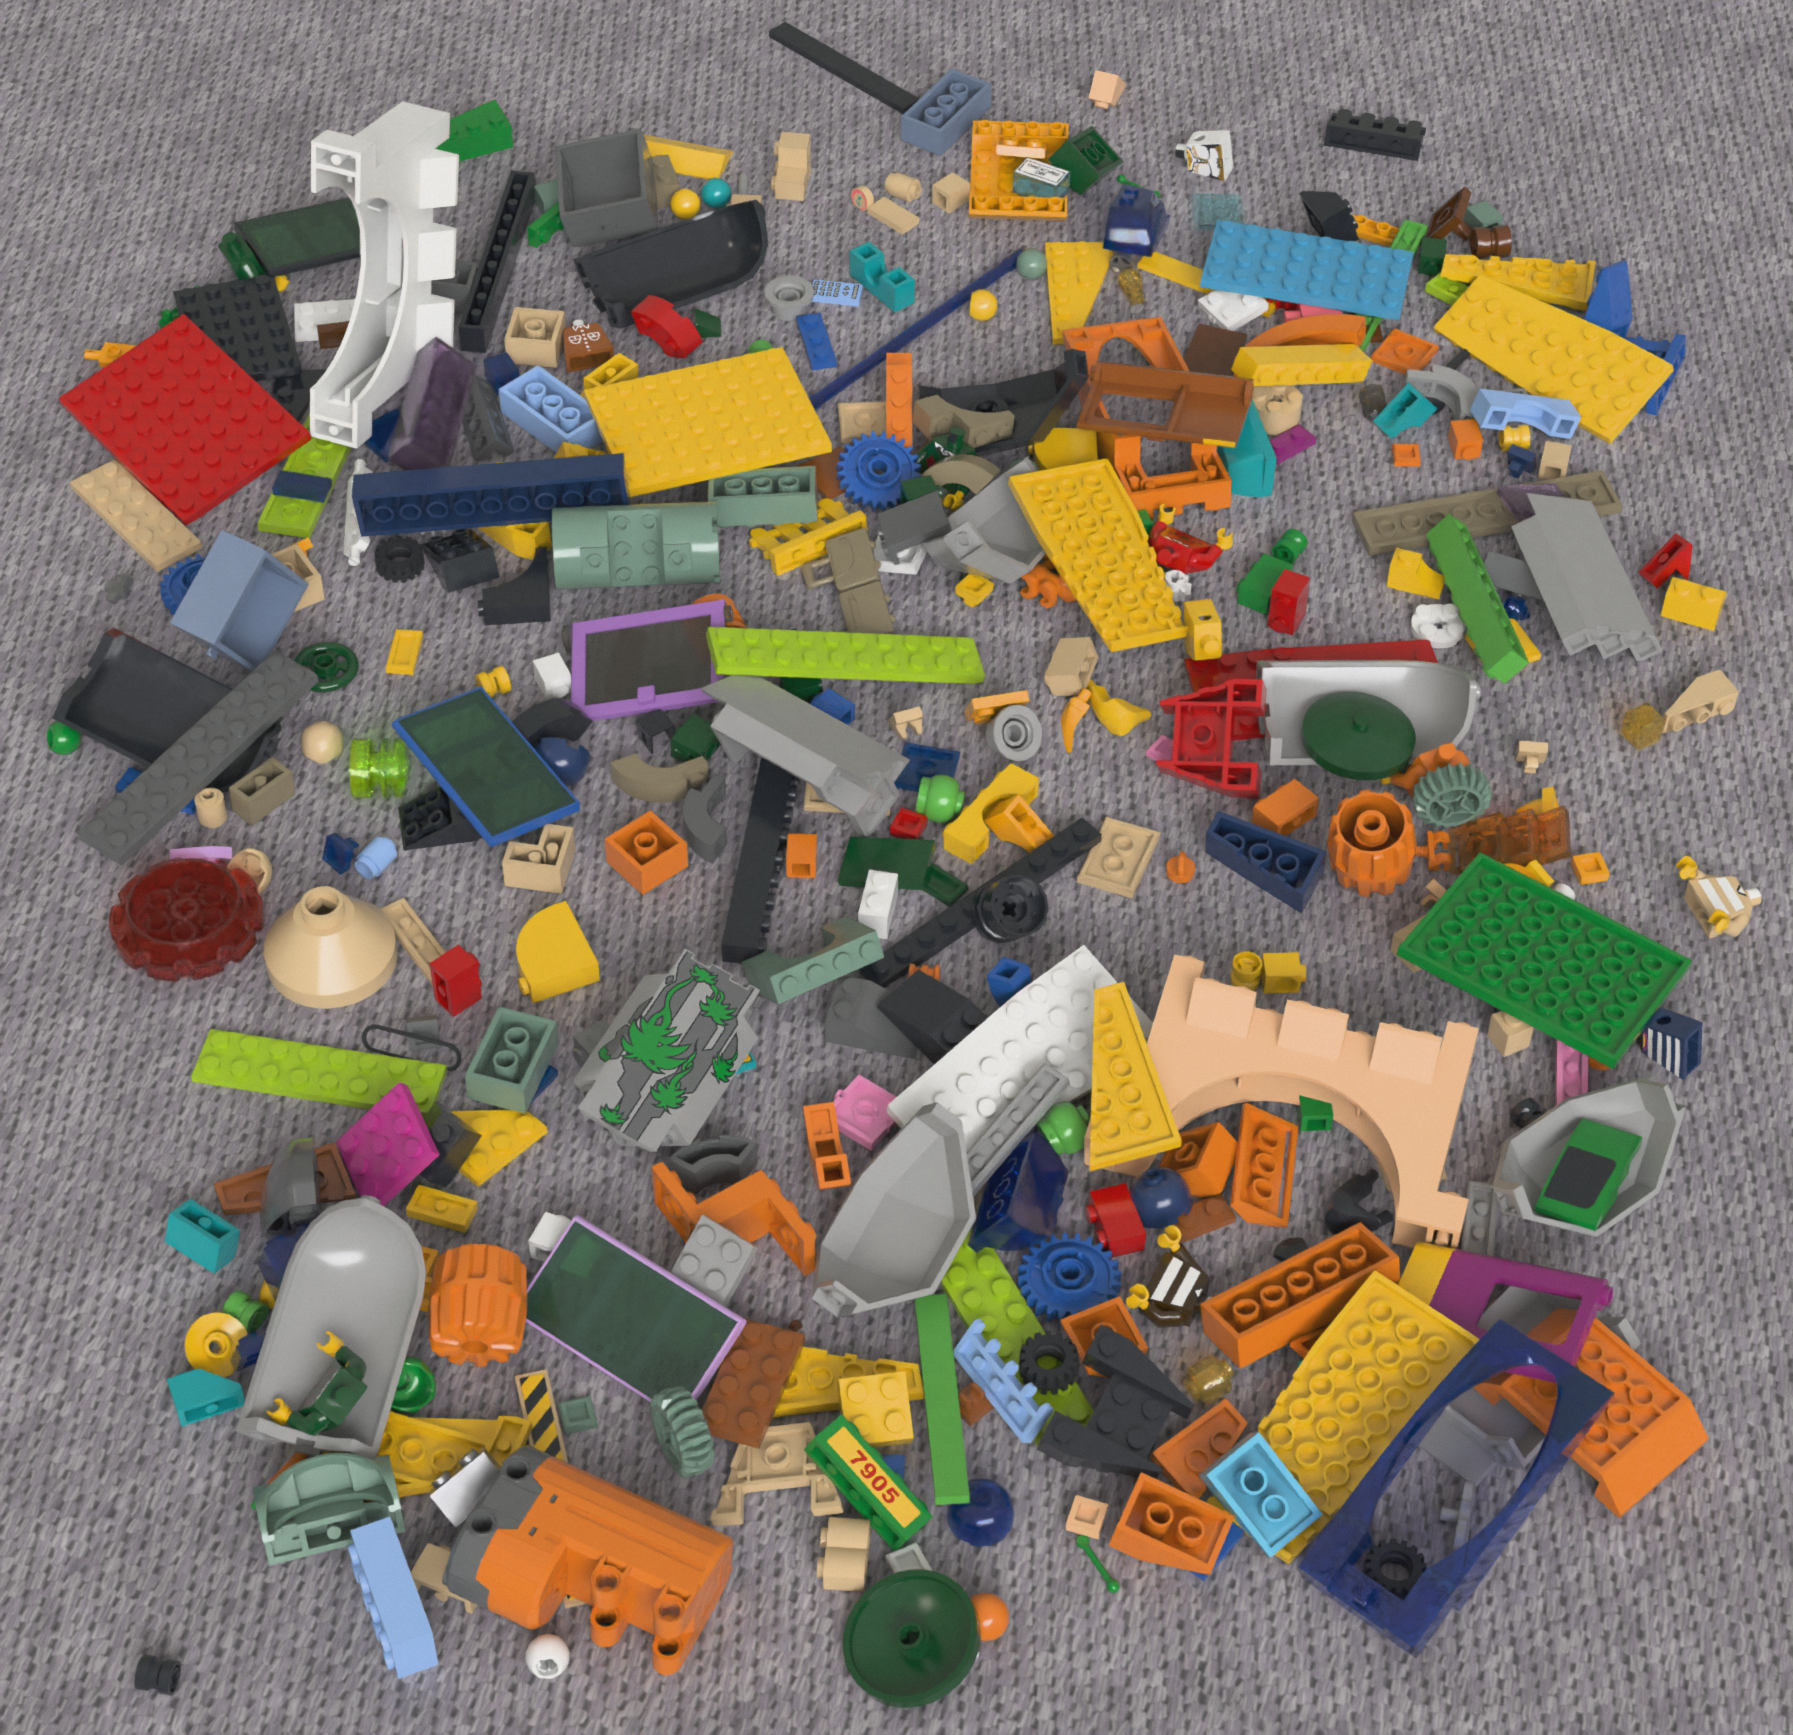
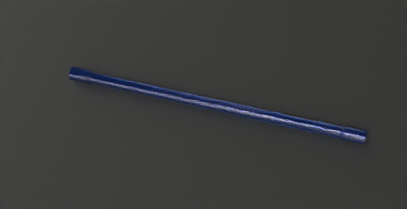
[808,249,1023,411]

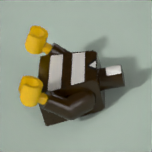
[1126,1225,1212,1328]

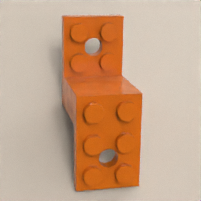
[651,1162,816,1276]

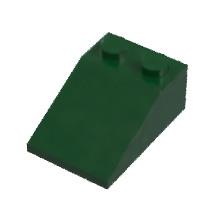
[1048,126,1124,196]

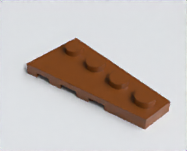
[213,1142,356,1216]

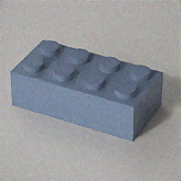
[901,69,992,156]

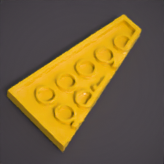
[1045,241,1118,344]
[1440,254,1596,311]

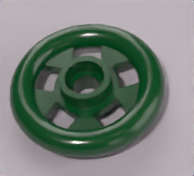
[294,642,359,693]

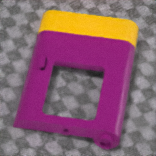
[1398,1241,1613,1385]

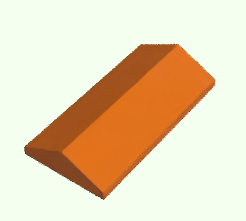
[1230,1102,1299,1228]

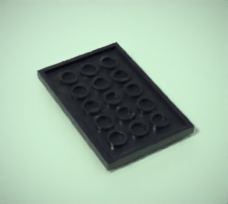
[173,275,302,382]

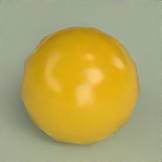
[670,188,701,219]
[969,289,998,321]

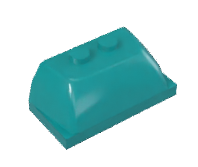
[1217,400,1276,497]

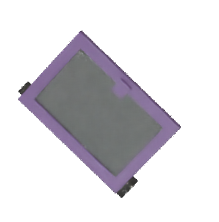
[562,599,733,721]

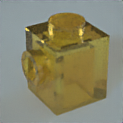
[1620,702,1666,751]

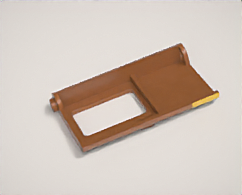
[1077,361,1254,448]

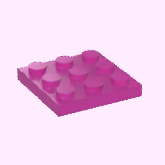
[336,1082,440,1206]

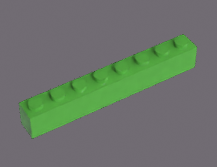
[1426,513,1529,684]

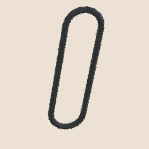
[362,1024,462,1071]

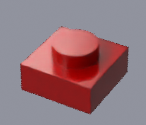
[890,807,928,839]

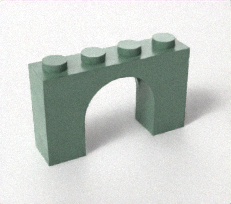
[742,916,884,1004]

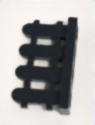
[1324,109,1426,161]

